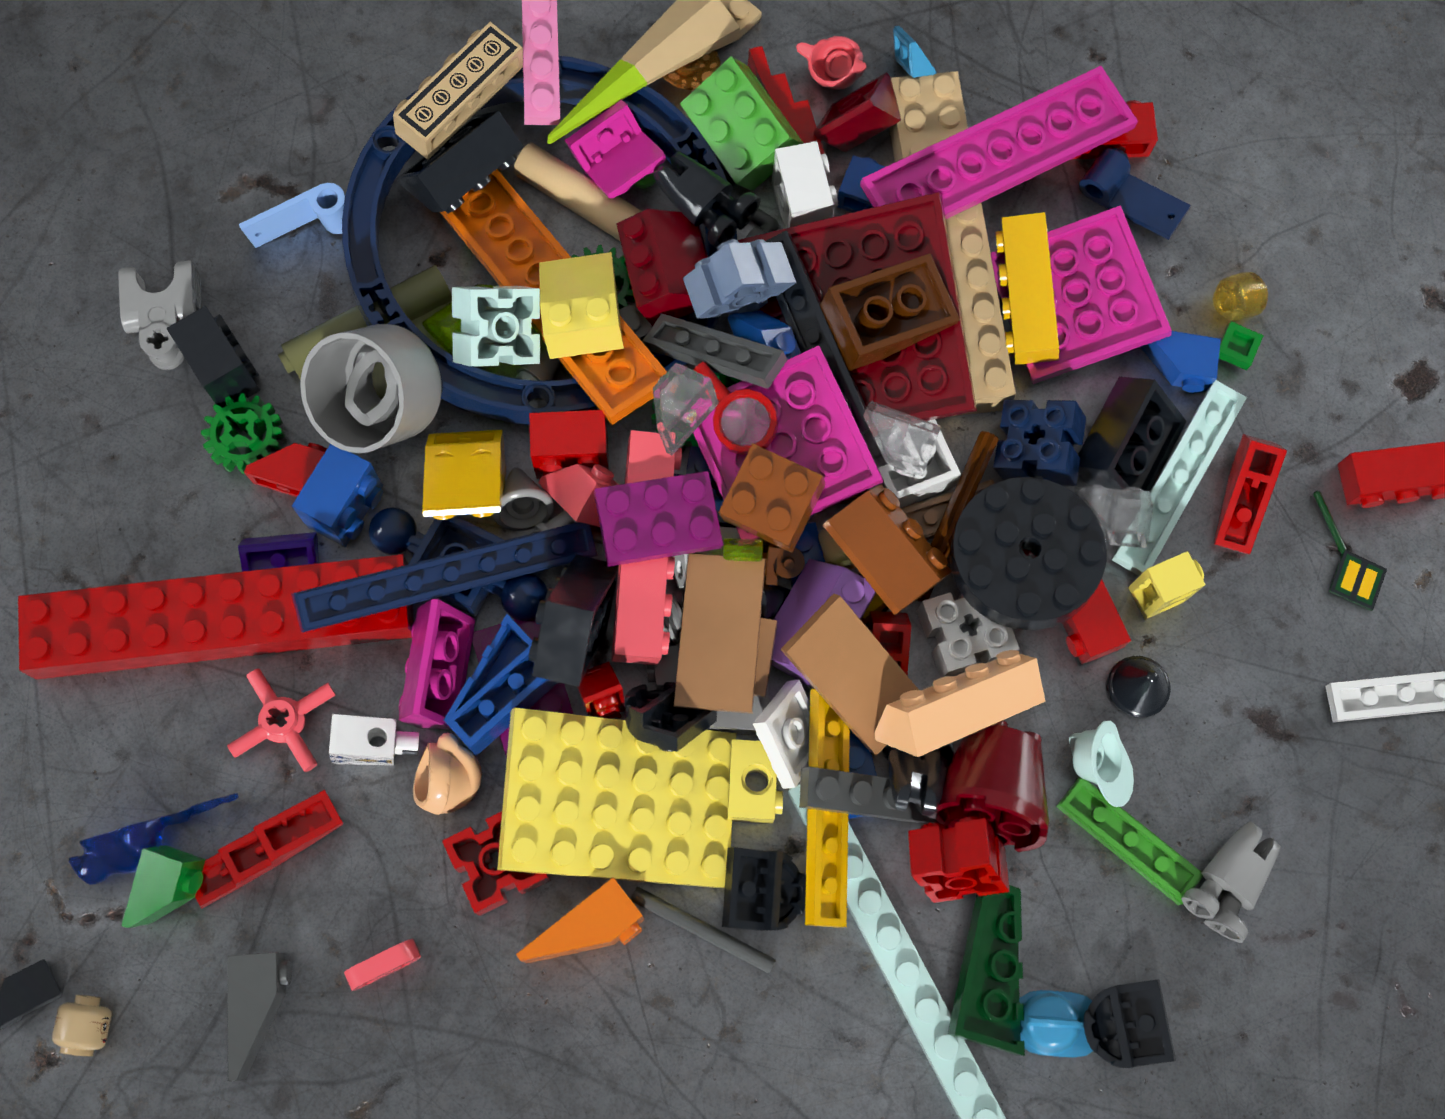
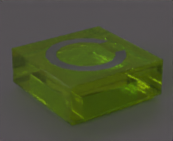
[723,538,763,562]

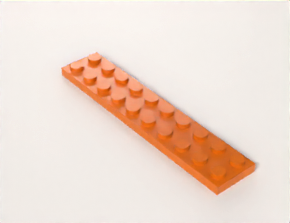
[440,169,673,425]

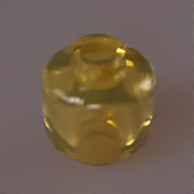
[1213,272,1268,322]

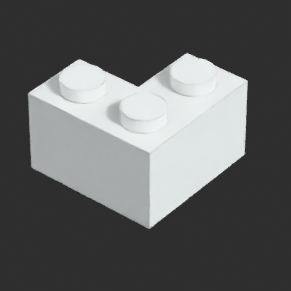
[875,419,961,508]

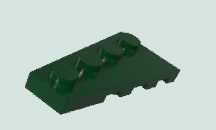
[948,885,1025,1056]

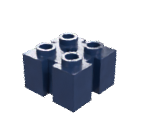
[993,400,1087,486]

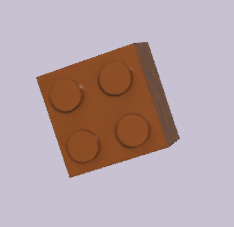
[718,443,826,553]

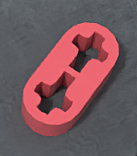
[344,939,421,991]

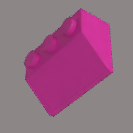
[398,599,475,730]

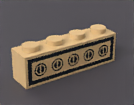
[393,22,523,160]

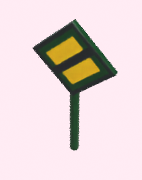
[1313,491,1387,611]

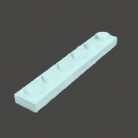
[1111,380,1247,576]

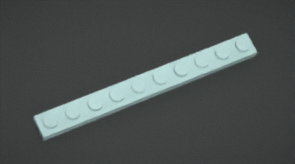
[788,784,1006,1119]

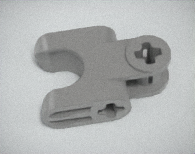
[118,260,202,370]

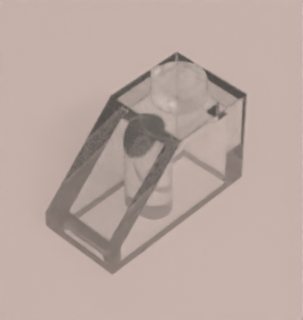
[653,362,719,455]
[863,401,942,477]

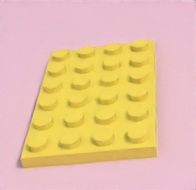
[497,708,736,888]

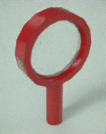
[693,362,778,455]

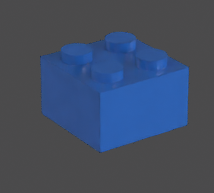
[292,444,383,548]

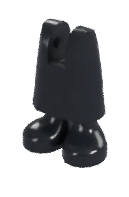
[653,151,761,248]
[882,743,954,816]

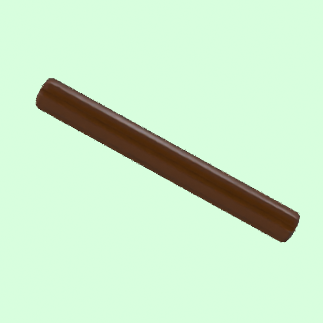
[916,431,998,603]

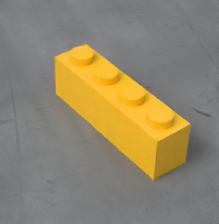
[995,212,1059,365]

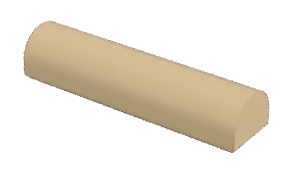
[514,142,642,241]

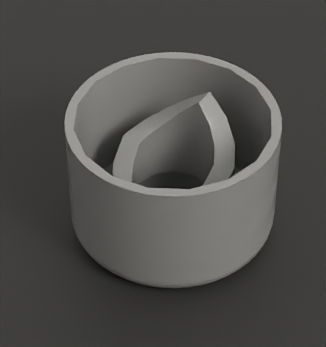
[300,324,442,453]

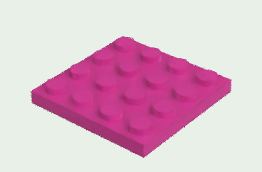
[991,205,1172,384]
[683,345,883,546]

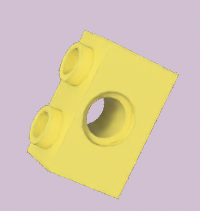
[727,739,783,824]

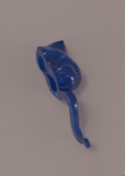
[68,793,239,885]

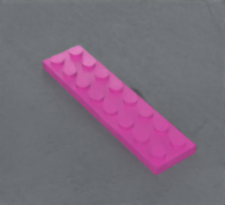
[860,66,1138,219]

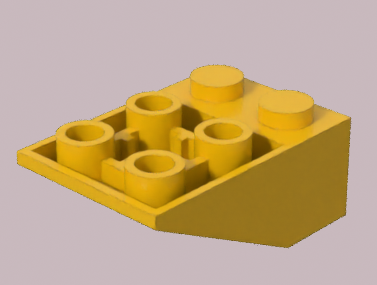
[422,430,507,520]

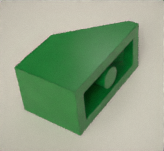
[121,845,205,928]

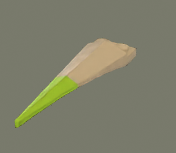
[548,0,762,144]

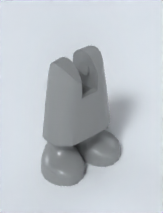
[1181,821,1281,943]

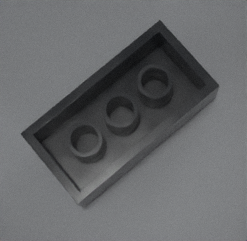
[529,555,618,687]

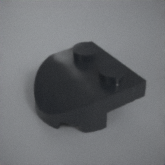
[625,682,717,752]
[722,847,806,931]
[1084,979,1176,1068]

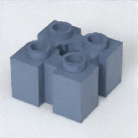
[683,239,796,318]

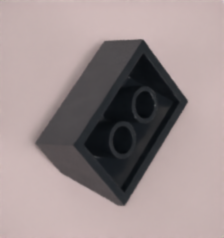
[396,111,524,213]
[1078,376,1187,510]

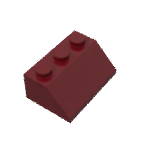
[616,209,708,326]

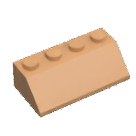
[874,650,1045,757]

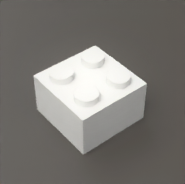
[772,141,838,229]

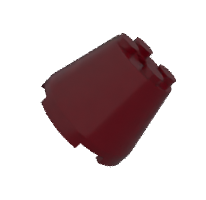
[929,720,1049,852]

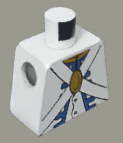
[329,714,419,765]

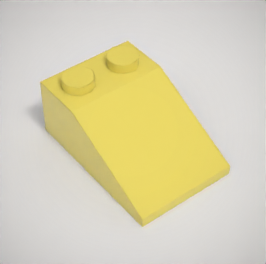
[539,252,624,359]

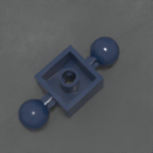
[369,507,548,621]

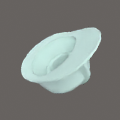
[1068,721,1134,807]

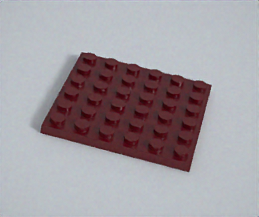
[738,192,977,432]

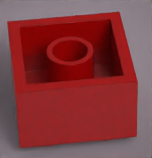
[529,410,609,479]

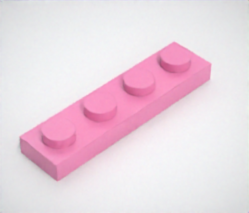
[522,0,560,125]

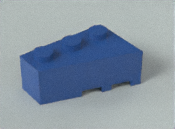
[444,614,558,756]

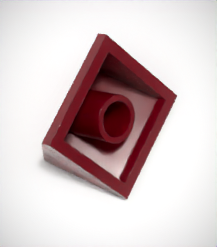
[813,72,901,152]

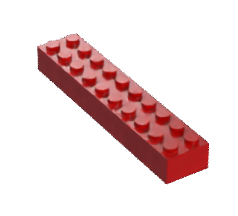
[18,554,414,680]

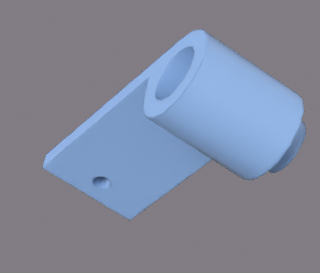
[239,183,345,248]

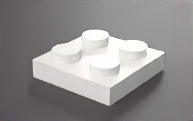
[753,679,810,789]

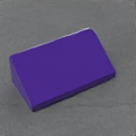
[238,532,319,571]

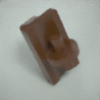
[744,541,805,585]

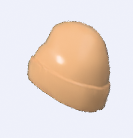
[413,733,482,815]

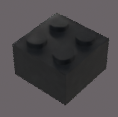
[166,306,261,408]

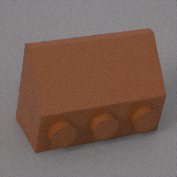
[822,484,952,615]

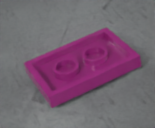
[594,471,723,567]

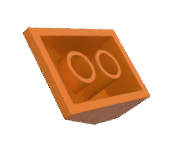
[516,877,644,963]

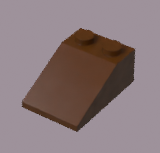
[820,254,960,371]

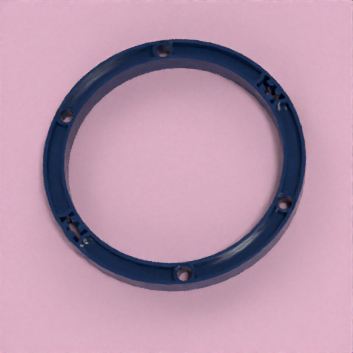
[342,56,737,424]

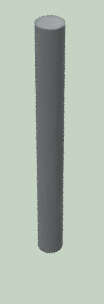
[630,886,776,974]

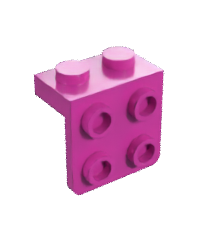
[564,99,666,198]

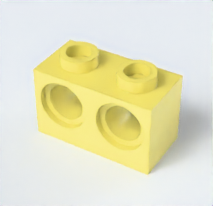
[1128,551,1206,620]

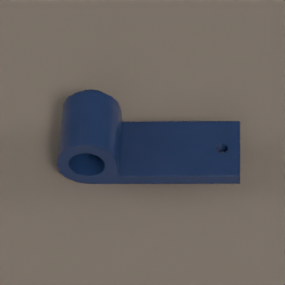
[1079,148,1191,240]

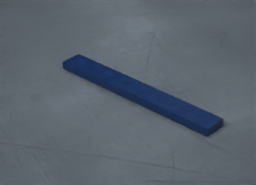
[291,522,598,632]

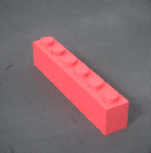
[611,430,682,665]

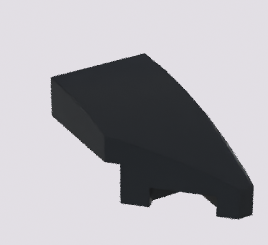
[0,959,61,1030]

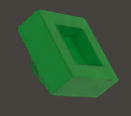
[1219,321,1264,370]

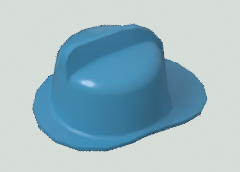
[1020,990,1093,1058]

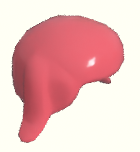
[796,36,867,90]

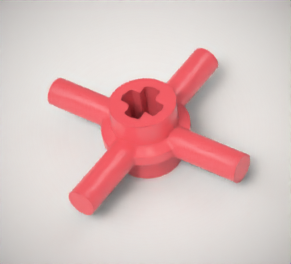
[227,668,336,772]

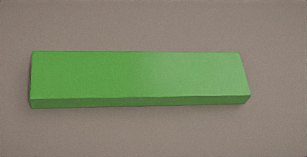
[1056,776,1203,905]

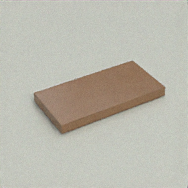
[674,553,766,714]
[780,593,919,755]

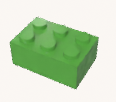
[680,56,804,191]

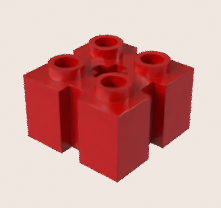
[442,811,551,916]
[908,816,1010,903]

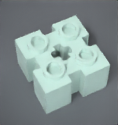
[452,286,540,367]

